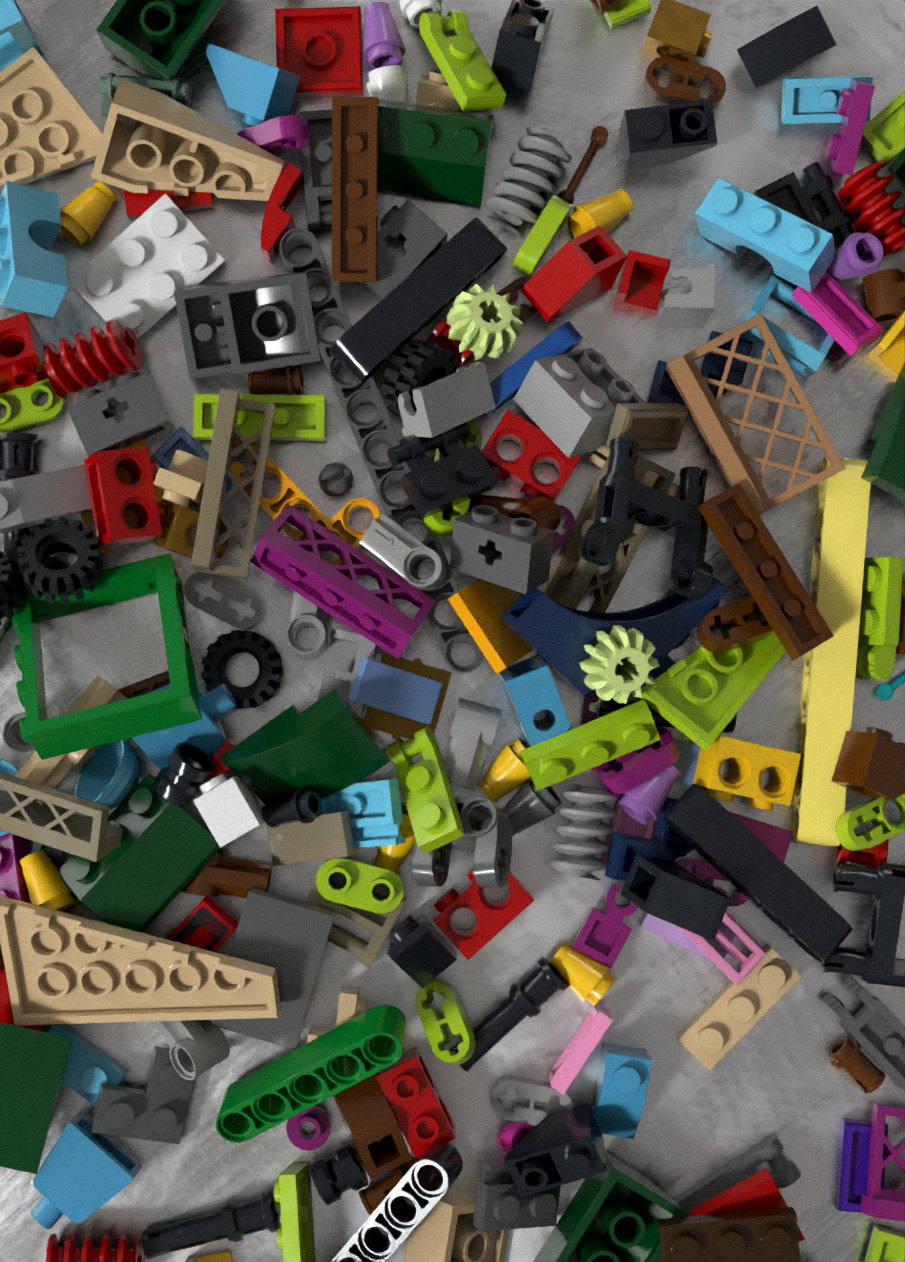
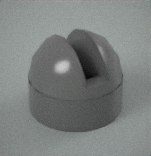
[319,462,354,499]

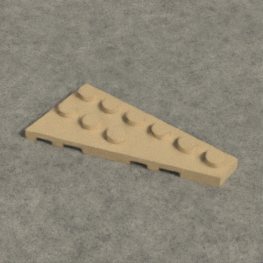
[0,46,103,193]
[0,896,281,1026]

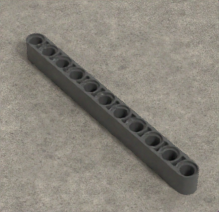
[279,228,484,674]

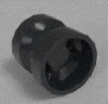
[154,743,215,806]
[309,1143,369,1205]

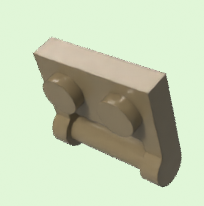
[305,872,407,968]

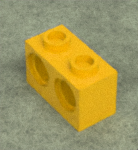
[692,735,801,811]

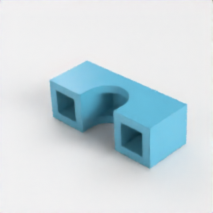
[695,177,835,293]
[0,181,68,318]

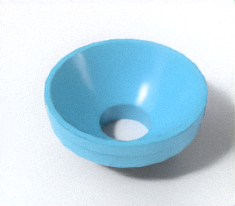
[74,740,141,810]

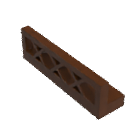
[332,96,379,282]
[698,483,834,661]

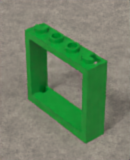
[12,553,202,760]

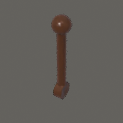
[558,126,608,205]

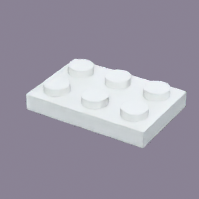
[69,193,225,340]

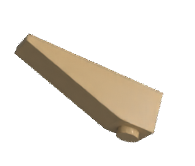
[91,78,284,201]

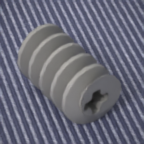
[485,126,572,226]
[548,784,620,880]

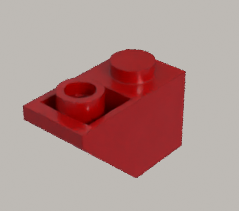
[521,225,628,322]

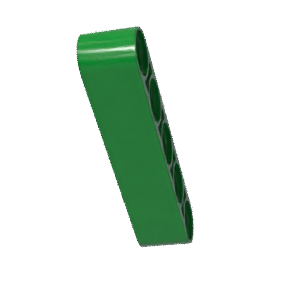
[216,1005,406,1143]

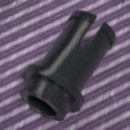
[262,788,322,828]

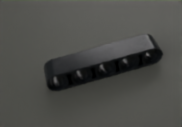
[329,217,508,385]
[663,784,853,964]
[331,1142,463,1262]

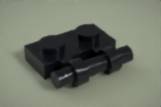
[753,162,855,245]
[387,422,499,519]

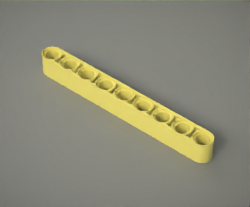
[791,456,871,847]

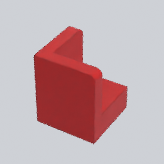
[614,250,671,314]

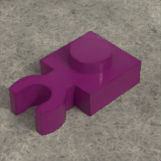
[571,883,638,968]

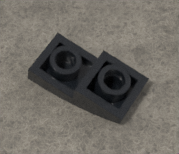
[737,6,837,89]

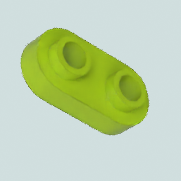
[0,379,67,433]
[316,857,404,914]

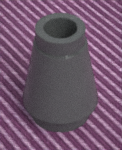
[502,779,561,837]

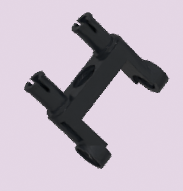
[581,437,713,600]
[822,862,905,987]

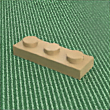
[676,944,802,1071]

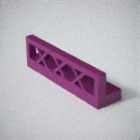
[251,504,436,659]

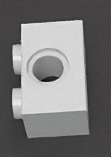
[193,772,265,848]

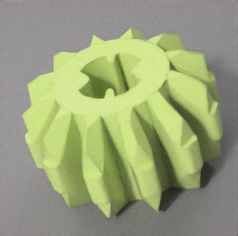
[446,284,523,362]
[579,625,660,704]

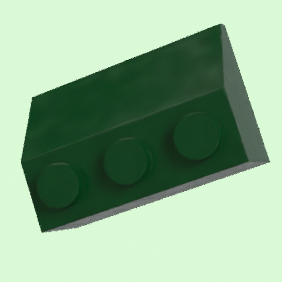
[96,0,227,82]
[378,99,494,204]
[58,773,221,933]
[533,1152,689,1262]

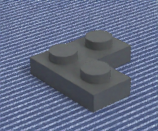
[90,1046,195,1144]

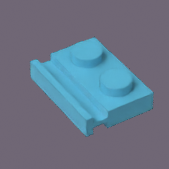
[320,778,406,848]

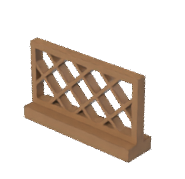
[666,313,845,515]

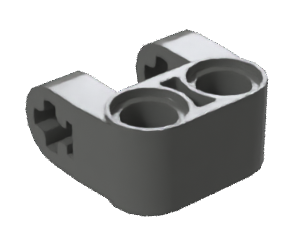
[412,797,513,887]

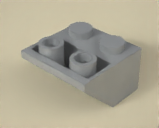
[513,348,646,458]

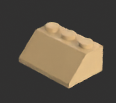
[404,1186,510,1262]

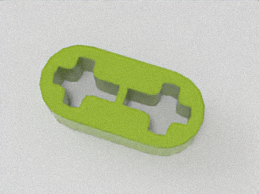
[512,195,573,276]
[415,981,476,1065]

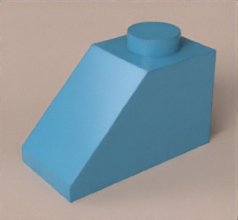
[205,43,301,126]
[592,1043,652,1139]

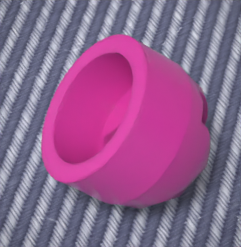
[497,1121,534,1154]

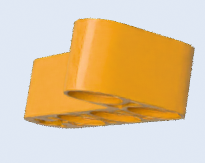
[230,435,381,566]

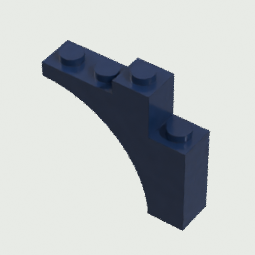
[500,574,728,697]

